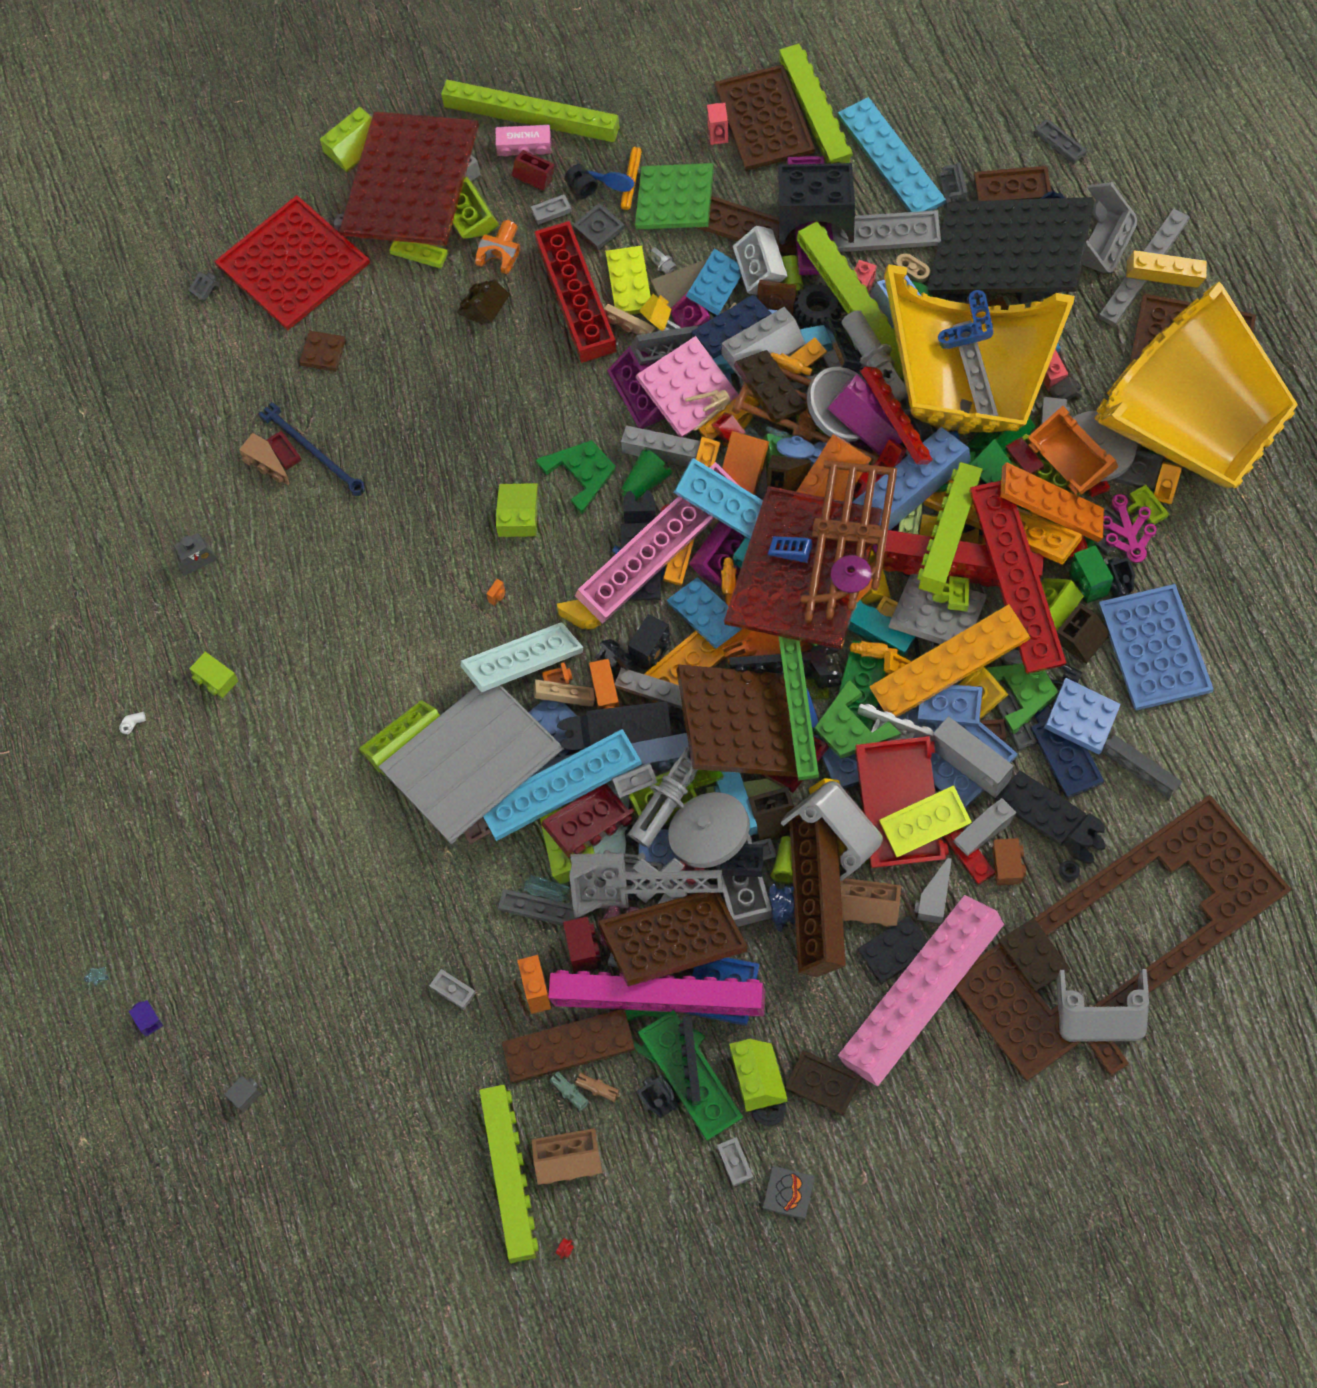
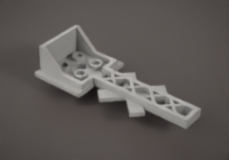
[569,853,723,918]

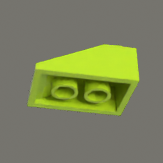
[496,483,538,537]

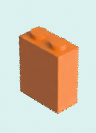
[589,659,619,710]
[517,955,552,1014]

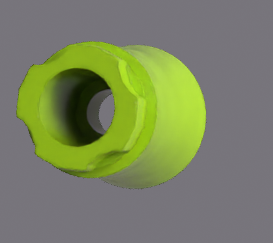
[781,255,803,295]
[770,836,793,884]

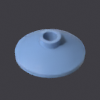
[776,436,815,459]

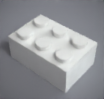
[733,225,787,295]

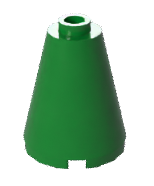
[621,448,673,502]

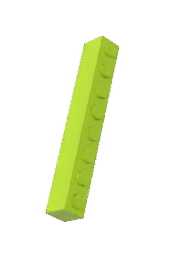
[779,44,852,164]
[917,462,982,596]
[479,1084,539,1263]

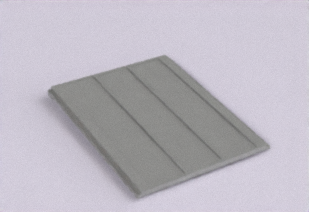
[378,685,564,844]

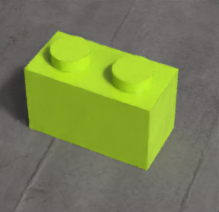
[189,652,238,698]

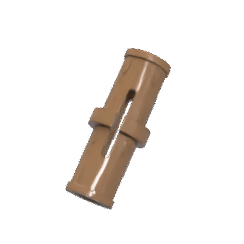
[575,1073,620,1102]

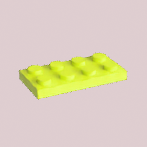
[606,246,651,315]
[879,785,972,858]

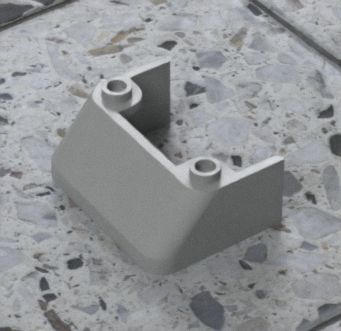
[1082,182,1137,273]
[781,781,883,882]
[1056,969,1149,1042]

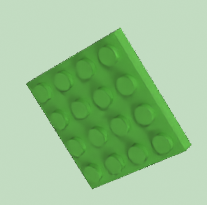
[635,163,714,230]

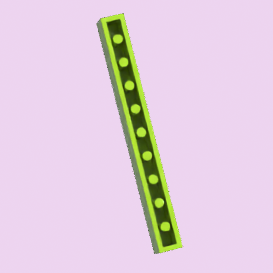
[441,80,619,143]
[797,222,905,382]

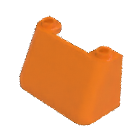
[1027,405,1118,495]

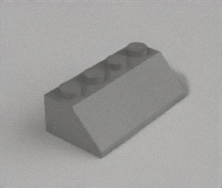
[722,307,806,382]

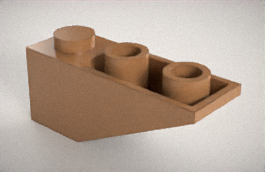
[239,433,290,485]

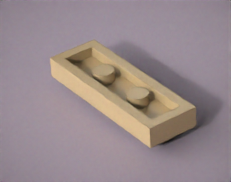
[604,304,656,335]
[533,679,595,707]

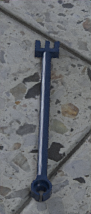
[258,402,365,496]

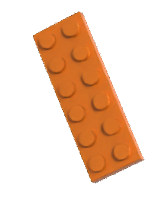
[1000,462,1104,542]

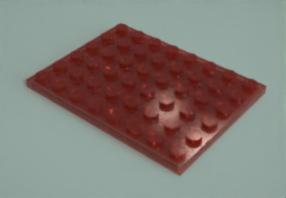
[339,111,479,246]
[724,486,883,650]

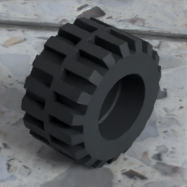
[794,282,841,329]

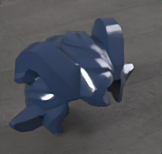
[767,884,795,932]

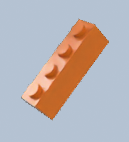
[791,434,871,520]

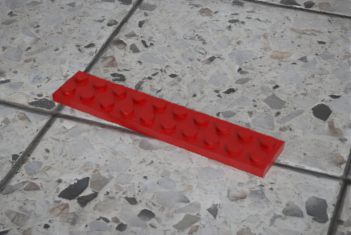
[969,481,1066,674]

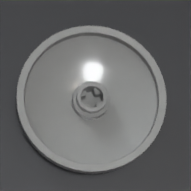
[807,367,868,442]
[1073,411,1137,481]
[668,792,750,868]

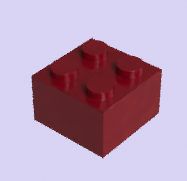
[563,917,601,974]

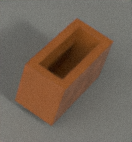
[992,838,1026,886]

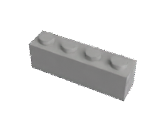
[621,426,700,467]

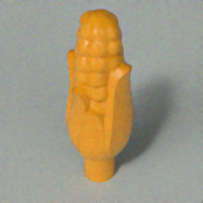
[770,353,813,376]
[721,557,737,604]
[849,641,898,659]

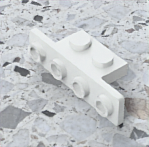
[858,704,934,741]

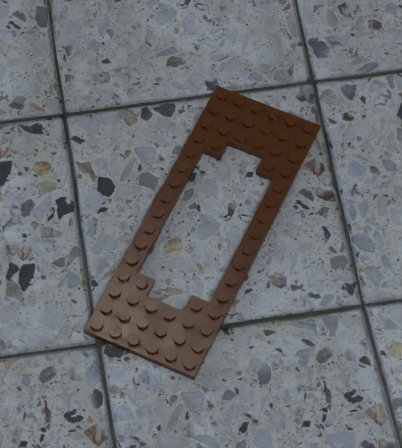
[954,795,1292,1082]

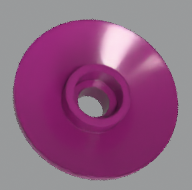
[831,555,872,593]

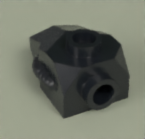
[1107,557,1135,597]
[636,1075,679,1118]

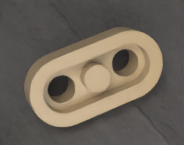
[896,254,930,283]

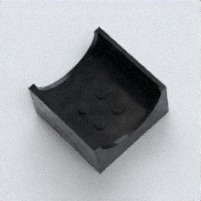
[778,163,855,244]

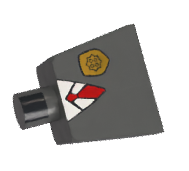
[174,533,217,576]

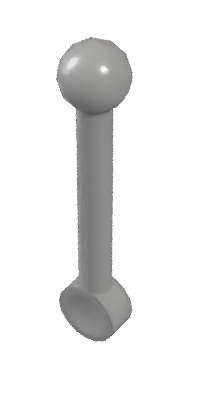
[603,850,646,860]

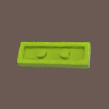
[389,235,448,268]

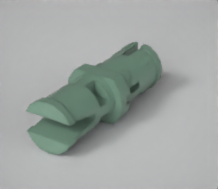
[549,1072,589,1111]

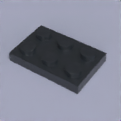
[858,915,928,984]

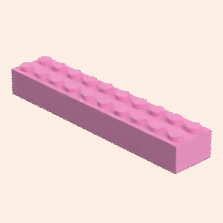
[575,462,738,624]
[838,895,1004,1086]

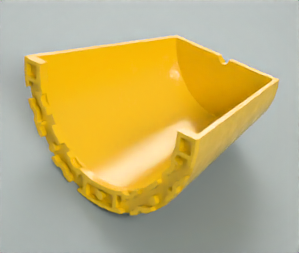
[884,264,1075,434]
[1095,282,1298,489]

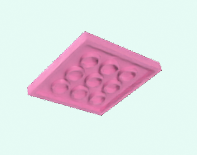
[636,336,739,437]

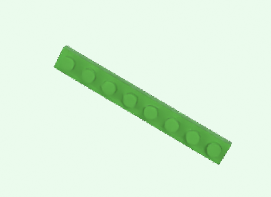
[778,629,819,781]

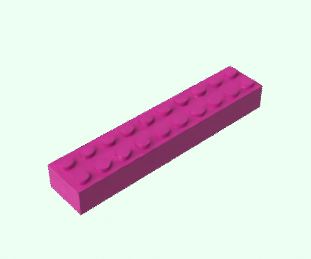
[548,970,765,1017]

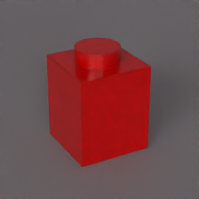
[711,412,745,444]

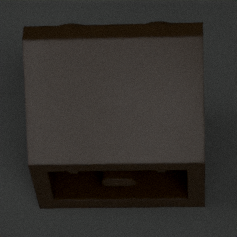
[457,280,510,325]
[766,455,811,503]
[1057,603,1109,664]
[748,787,794,841]

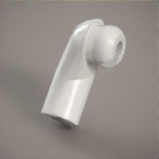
[119,712,146,734]

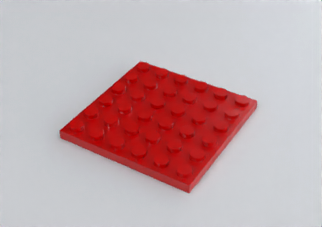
[214,195,370,331]

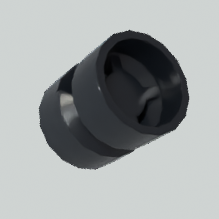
[564,164,598,199]

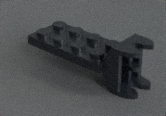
[620,490,661,601]
[729,638,842,688]
[557,701,672,750]
[995,770,1106,864]

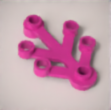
[1103,494,1156,563]

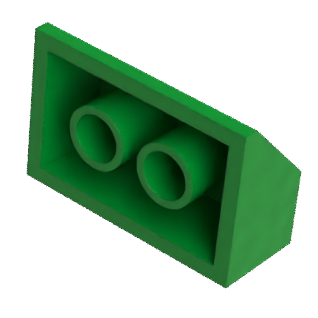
[967,417,1035,457]

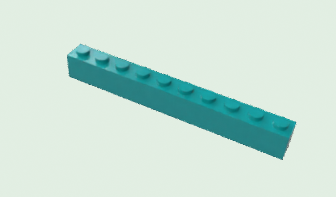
[733,538,916,657]

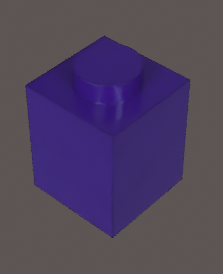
[129,1000,163,1037]

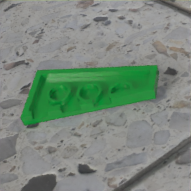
[970,439,1030,512]

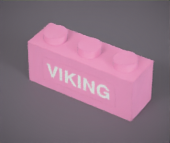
[496,125,551,157]

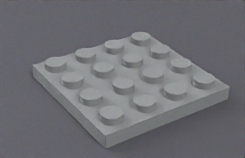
[889,574,987,644]

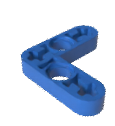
[938,290,994,349]

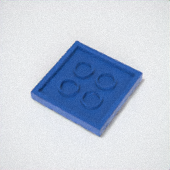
[685,958,759,1026]

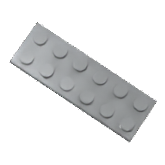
[832,210,941,252]

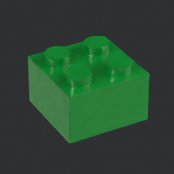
[1069,545,1113,604]

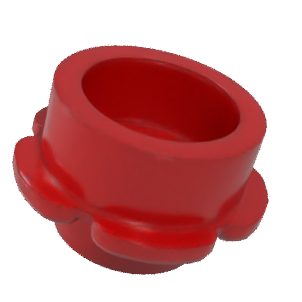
[556,1238,574,1259]

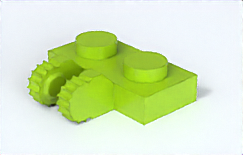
[1126,485,1169,525]
[932,576,969,612]

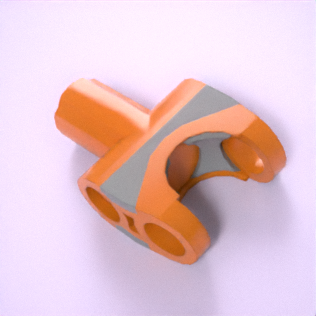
[476,220,520,274]

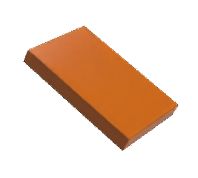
[722,431,770,495]

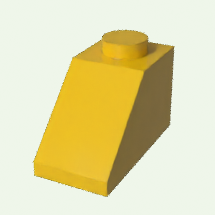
[639,294,672,331]
[557,600,601,629]

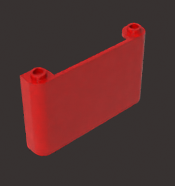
[855,736,948,868]

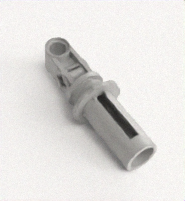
[842,310,908,402]
[628,746,698,848]

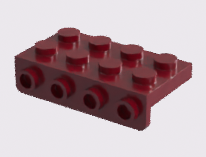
[541,783,635,859]

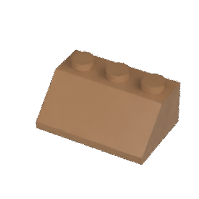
[840,878,901,926]
[532,1128,602,1185]

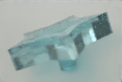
[766,426,789,440]
[84,967,109,986]

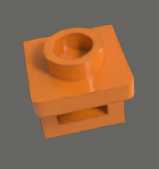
[542,662,573,684]

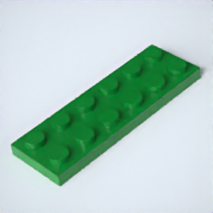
[825,640,886,743]
[638,1010,743,1141]

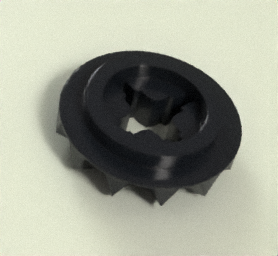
[752,1102,786,1126]

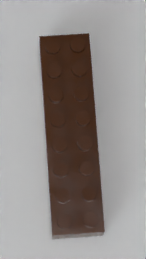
[789,814,846,977]

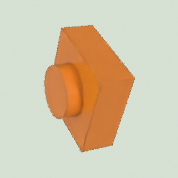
[486,579,506,606]

